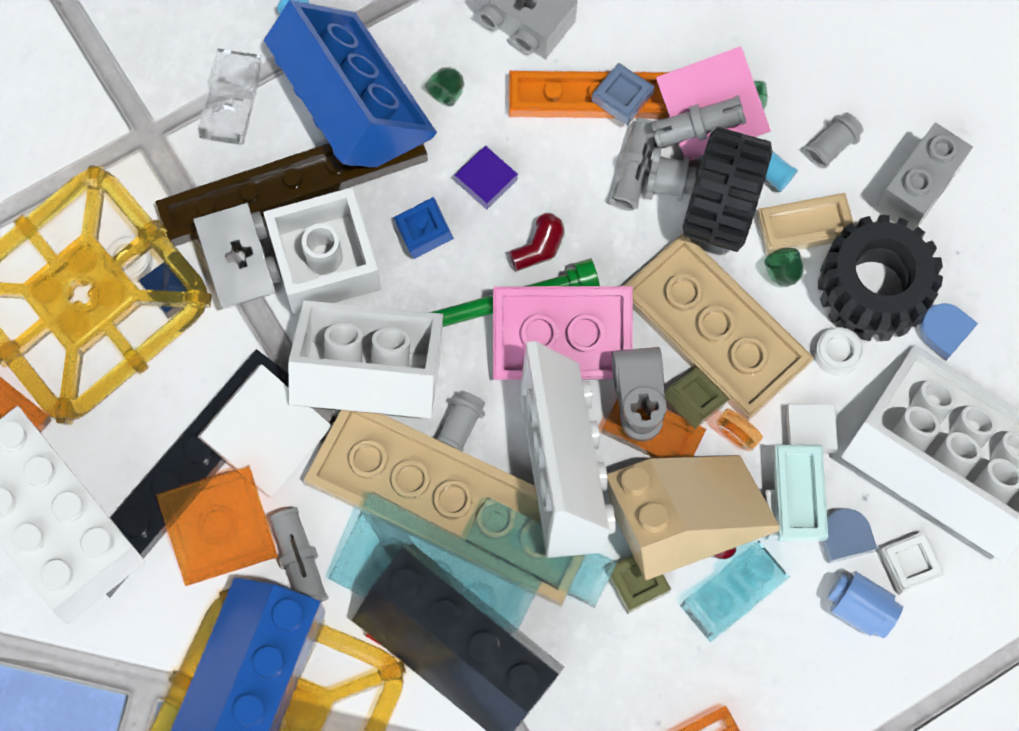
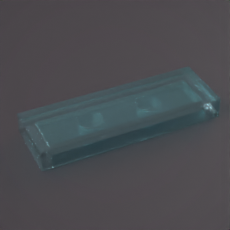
[466,497,617,608]

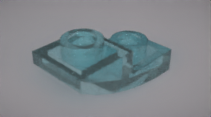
[680,540,790,643]

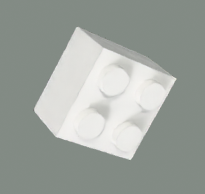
[263,187,381,314]

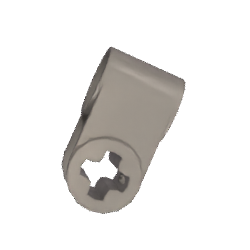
[612,347,666,442]

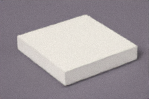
[197,364,332,498]

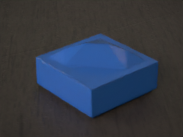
[393,197,454,259]

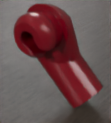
[509,213,565,272]

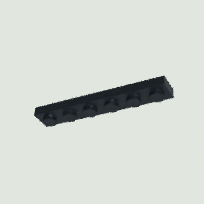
[105,349,289,598]

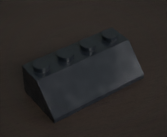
[352,544,564,731]

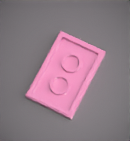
[493,286,633,380]

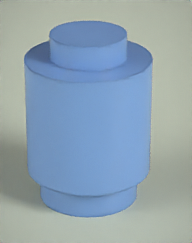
[827,571,903,639]

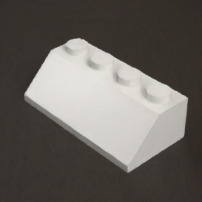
[520,341,615,558]

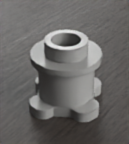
[646,147,697,201]

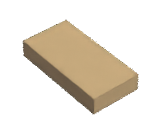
[756,193,854,256]

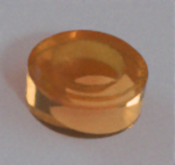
[716,408,763,451]

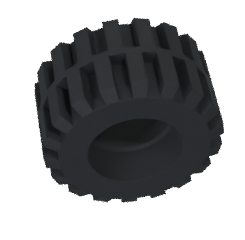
[683,126,773,252]
[818,215,943,342]

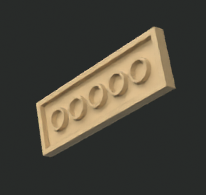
[304,410,587,607]

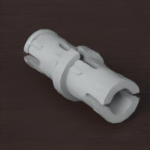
[651,95,747,149]
[610,118,656,211]
[269,508,329,602]

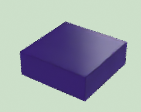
[454,145,518,209]

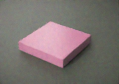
[656,46,771,161]

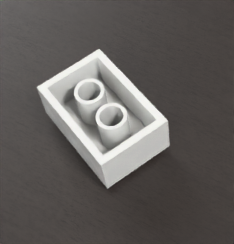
[289,300,443,418]

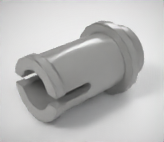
[806,112,864,168]
[436,391,485,452]

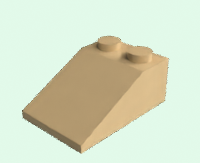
[607,455,780,581]

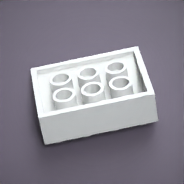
[841,344,1019,562]

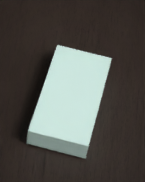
[773,445,828,542]

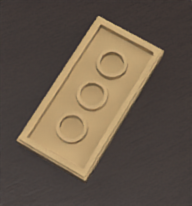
[624,233,814,422]

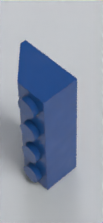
[264,0,437,167]
[171,577,326,731]

